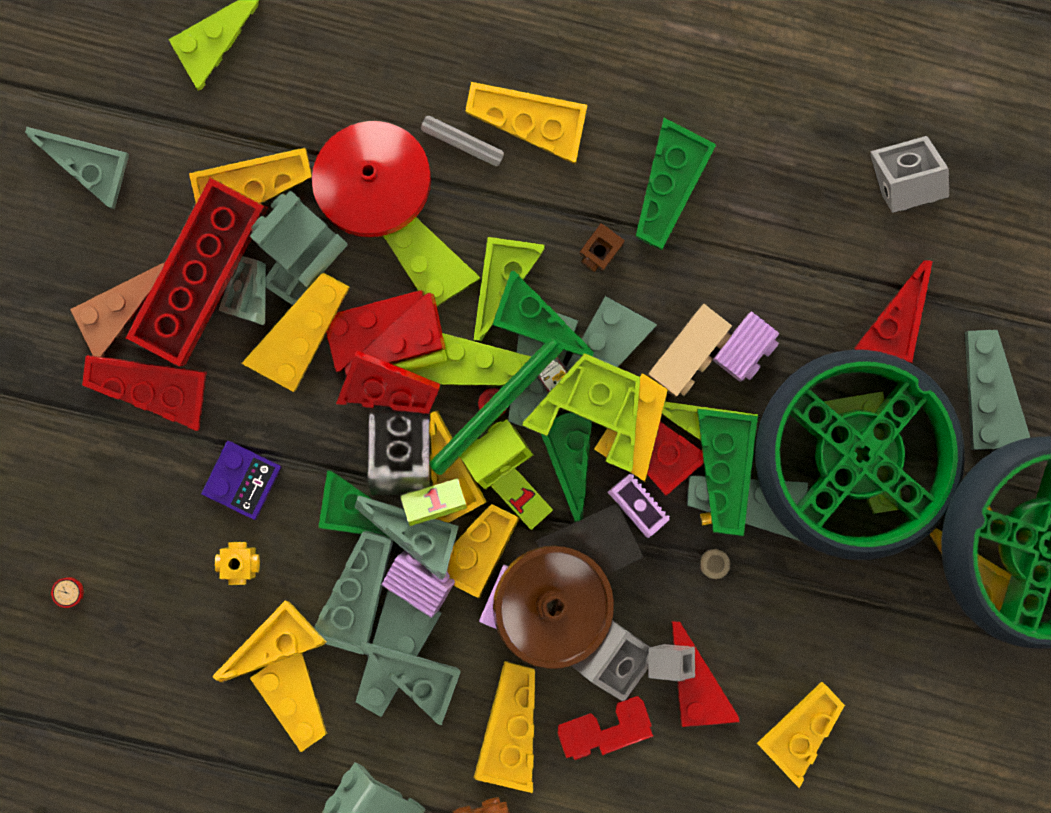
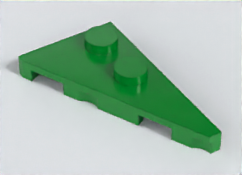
[492,270,594,356]
[541,412,592,522]
[318,470,388,536]

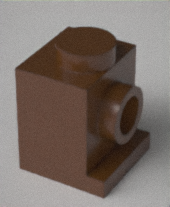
[579,223,625,272]

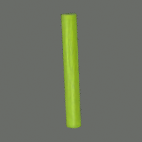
[392,349,447,371]

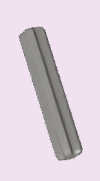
[421,116,504,166]

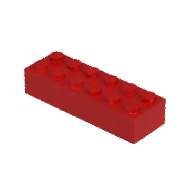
[126,178,268,367]

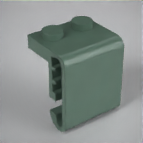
[250,191,348,288]
[322,762,425,813]

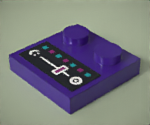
[201,440,282,520]

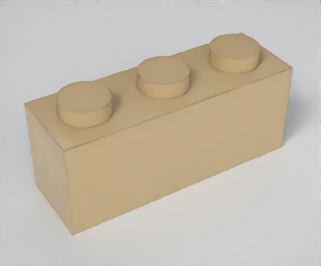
[647,304,732,398]

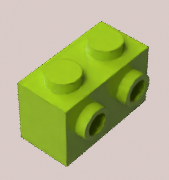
[460,419,533,489]

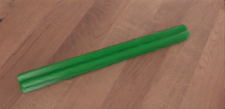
[429,338,563,475]

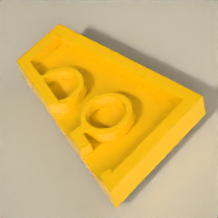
[594,373,668,481]
[447,504,520,598]

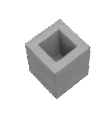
[646,644,695,681]

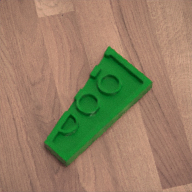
[635,118,717,251]
[697,409,758,536]

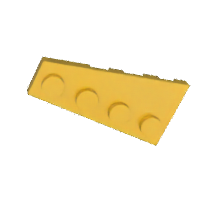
[465,82,587,164]

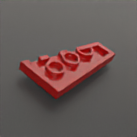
[82,355,207,431]

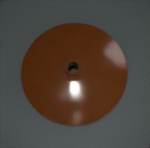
[493,546,614,669]

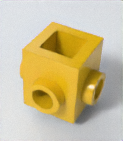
[215,542,260,585]

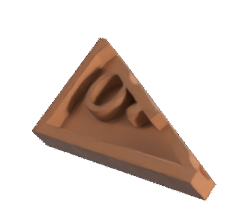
[70,263,164,357]

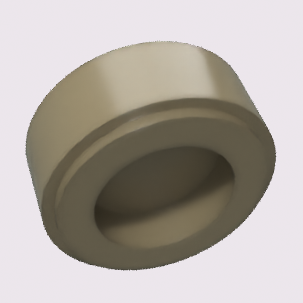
[700,549,730,579]

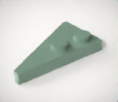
[25,127,129,209]
[354,495,459,580]
[360,641,461,725]

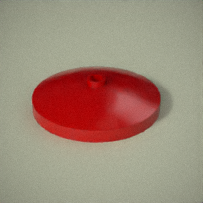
[312,121,431,237]

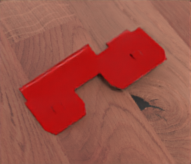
[558,696,653,760]

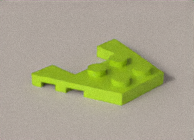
[522,353,640,472]

